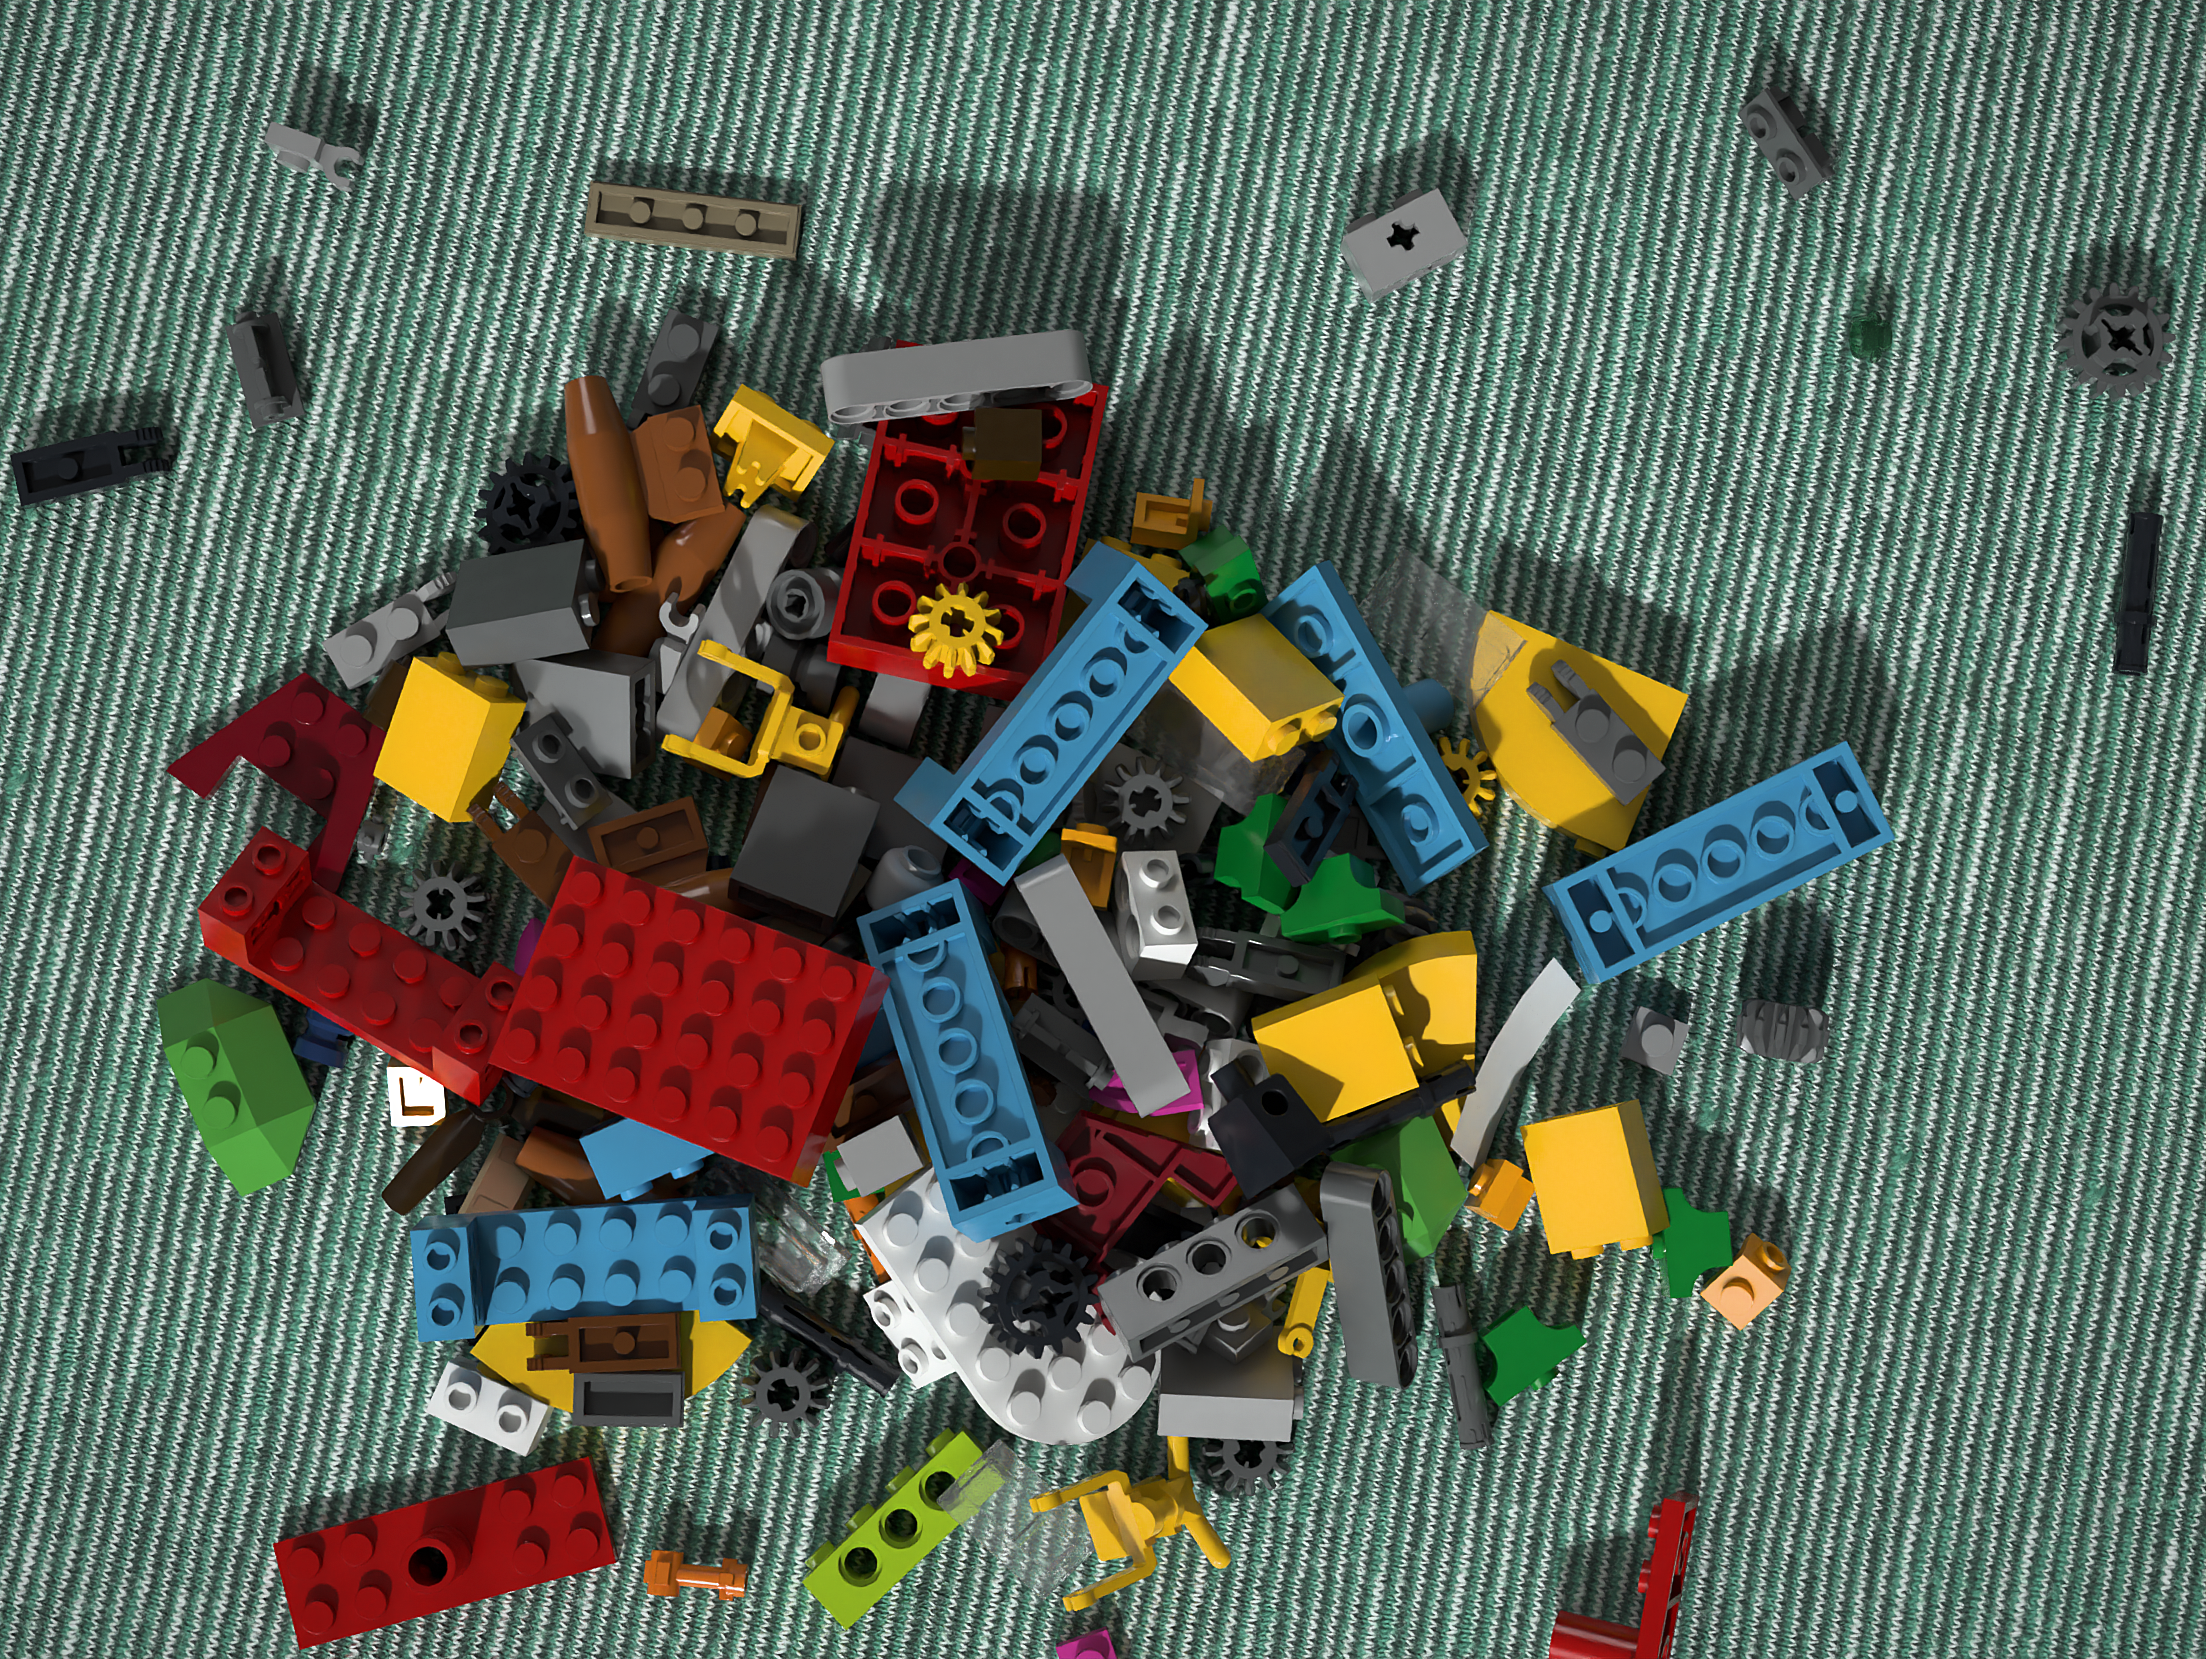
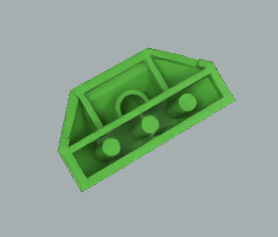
[156,978,317,1197]
[1328,1116,1468,1266]

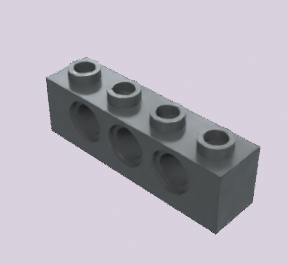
[1097,1183,1329,1363]

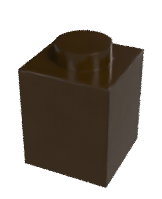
[961,408,1042,481]

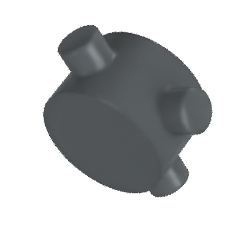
[357,814,389,861]

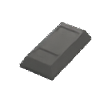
[572,1371,685,1428]

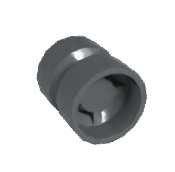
[766,566,845,640]
[756,629,847,716]

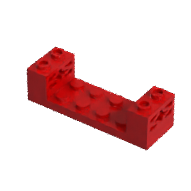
[197,826,523,1107]

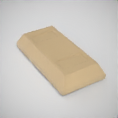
[458,1133,536,1214]

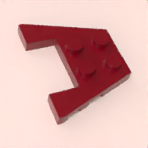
[166,672,387,896]
[1030,1109,1238,1336]

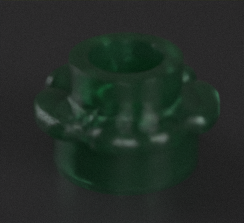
[1849,310,1892,363]

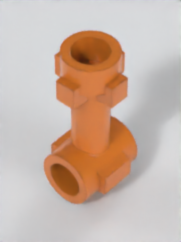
[643,1549,749,1601]

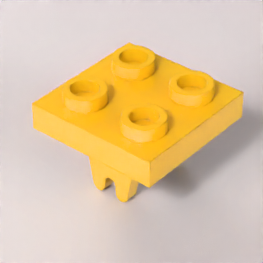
[709,384,836,508]

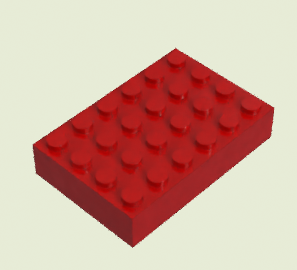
[826,339,1109,702]
[488,855,891,1188]

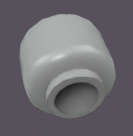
[864,845,945,925]

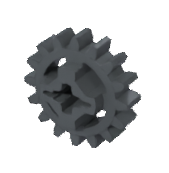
[2053,282,2176,402]

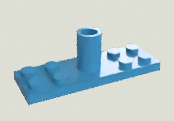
[1255,560,1490,896]

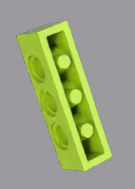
[802,1425,1008,1631]

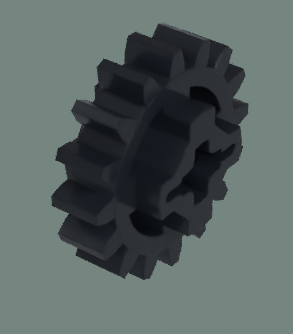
[474,452,586,555]
[977,1234,1100,1359]

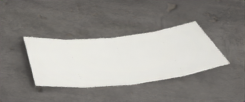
[1450,957,1581,1171]

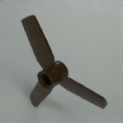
[381,961,606,1216]

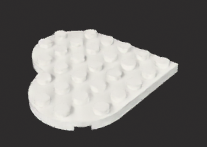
[854,1081,1182,1446]

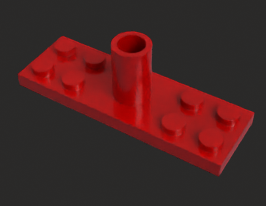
[273,1454,619,1650]
[1549,1491,1700,1659]

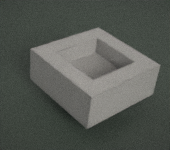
[1618,1006,1690,1076]

